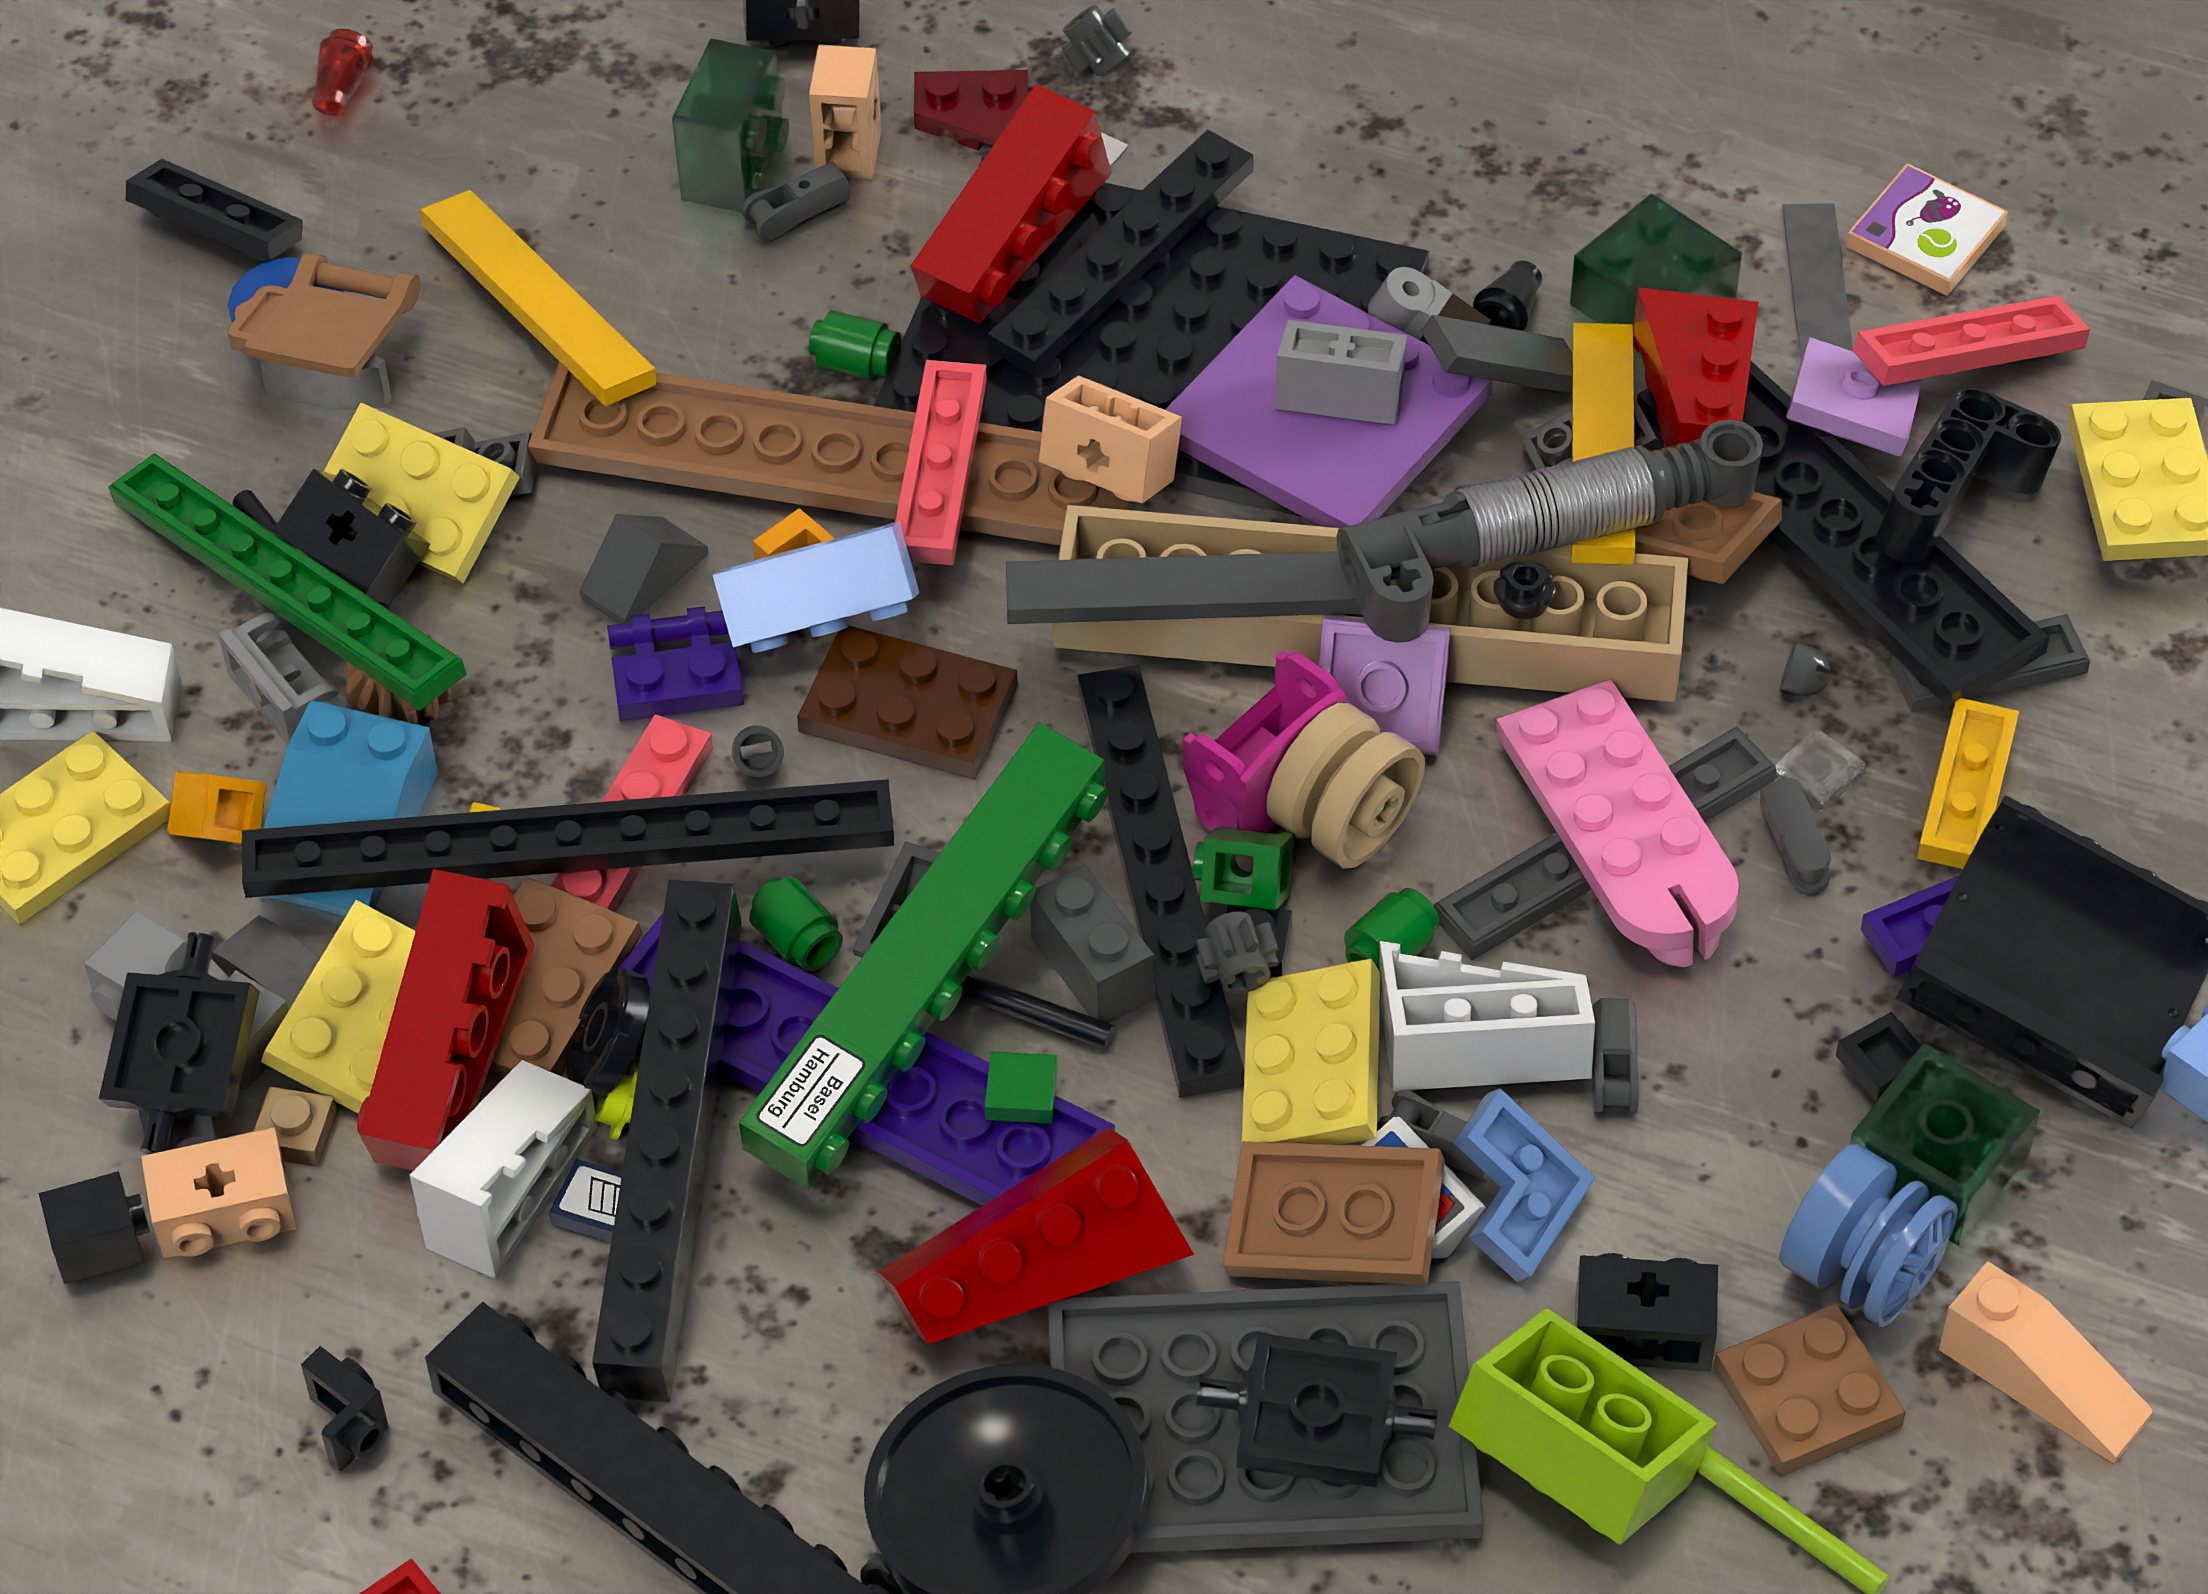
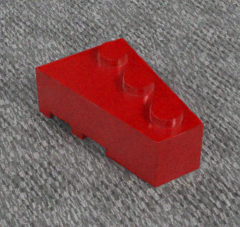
[1633,287,1759,447]

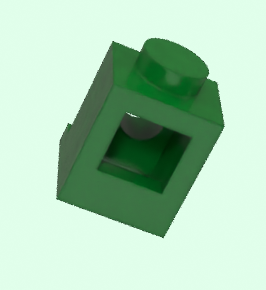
[1192,827,1295,910]

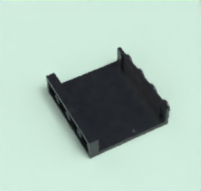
[1895,795,2208,1129]

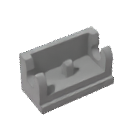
[1275,319,1408,425]
[218,613,349,745]

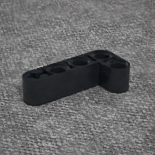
[1876,387,2061,563]

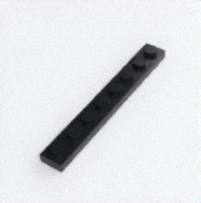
[1078,665,1244,1098]

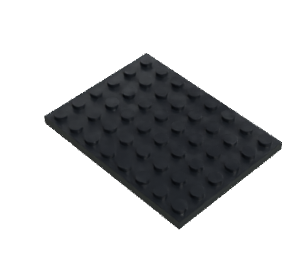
[874,157,1429,517]

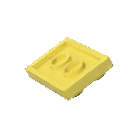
[2067,398,2208,561]
[324,403,520,584]
[0,730,170,925]
[261,900,415,1114]
[1241,959,1380,1146]

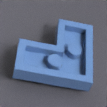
[1454,1088,1596,1282]

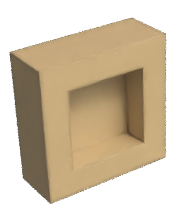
[254,1087,337,1166]

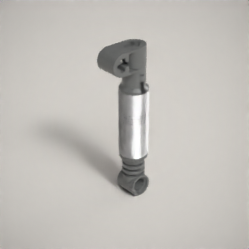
[1337,420,1763,643]

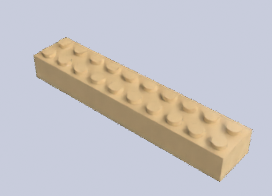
[1052,505,1688,702]

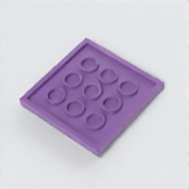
[1165,275,1493,528]

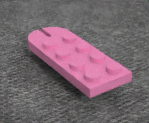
[1496,679,1739,968]

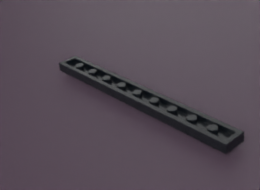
[242,779,894,898]

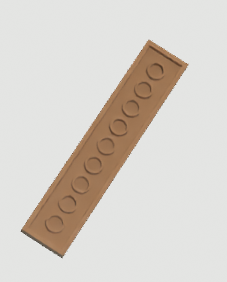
[528,361,1134,546]

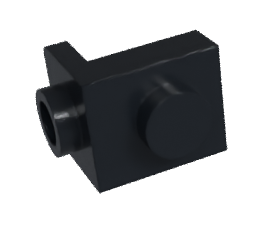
[301,1346,389,1471]

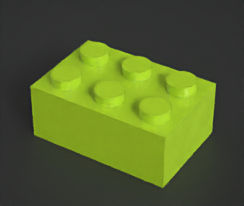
[1449,1308,1718,1545]

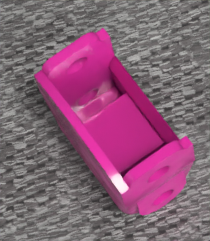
[1183,650,1346,833]

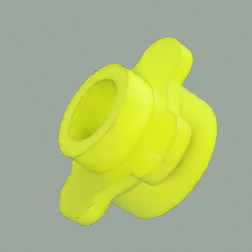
[595,1063,639,1140]

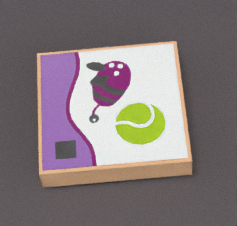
[1846,164,2008,296]

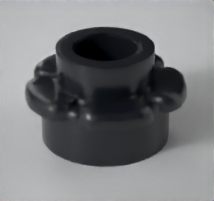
[1493,561,1556,619]

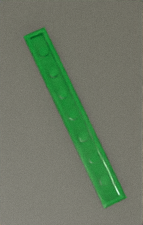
[108,453,467,711]

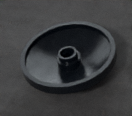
[864,1364,1150,1594]

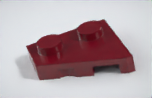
[914,70,1028,151]

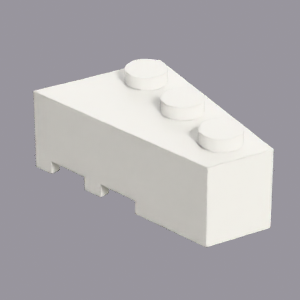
[0,608,182,742]
[1379,941,1595,1091]
[409,1060,598,1279]

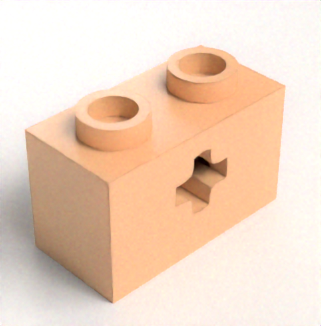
[809,45,882,180]
[1038,376,1182,504]
[141,1127,297,1259]

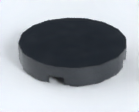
[566,967,650,1099]

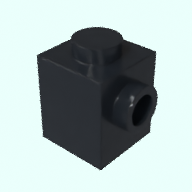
[38,1171,150,1284]

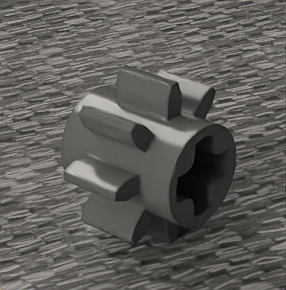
[1061,5,1132,76]
[1196,912,1279,994]

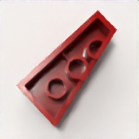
[910,84,1112,324]
[357,869,535,1171]
[878,1128,1194,1344]

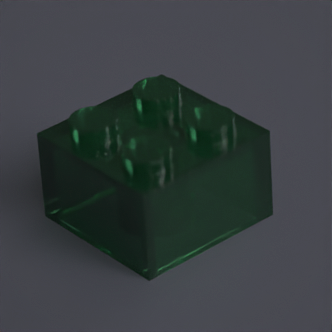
[672,38,789,212]
[1570,193,1742,348]
[1849,1043,2040,1246]

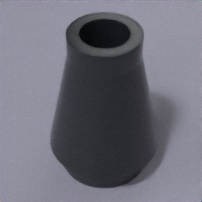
[1473,260,1542,331]

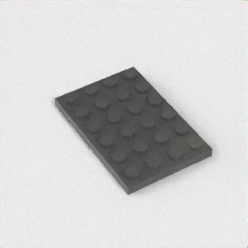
[1048,1281,1484,1553]

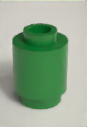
[808,310,901,381]
[749,877,843,972]
[1344,888,1439,970]

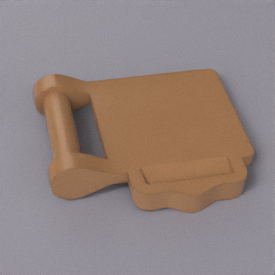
[227,253,421,378]

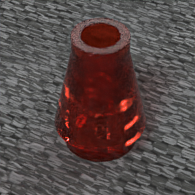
[312,28,374,117]

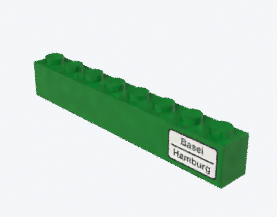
[739,722,1108,1190]

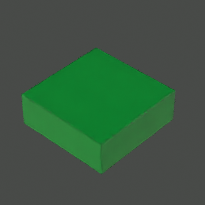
[985,1051,1058,1124]

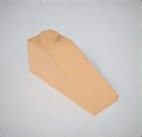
[1939,1261,2154,1464]

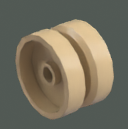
[1267,703,1425,869]

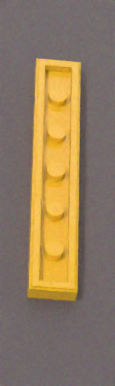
[420,190,656,406]
[1571,322,1635,565]

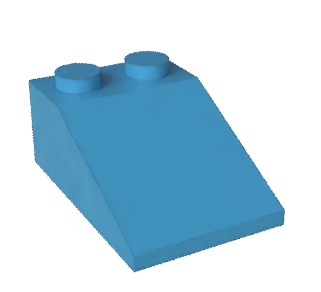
[263,700,438,916]

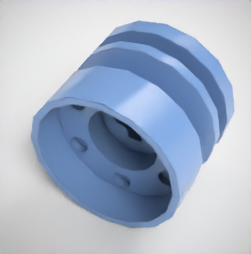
[1779,1143,1958,1327]

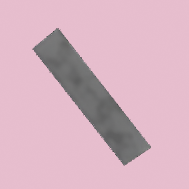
[1782,203,1853,359]

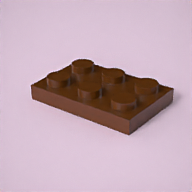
[797,625,1018,779]

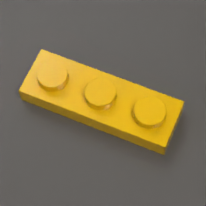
[1917,698,2019,869]

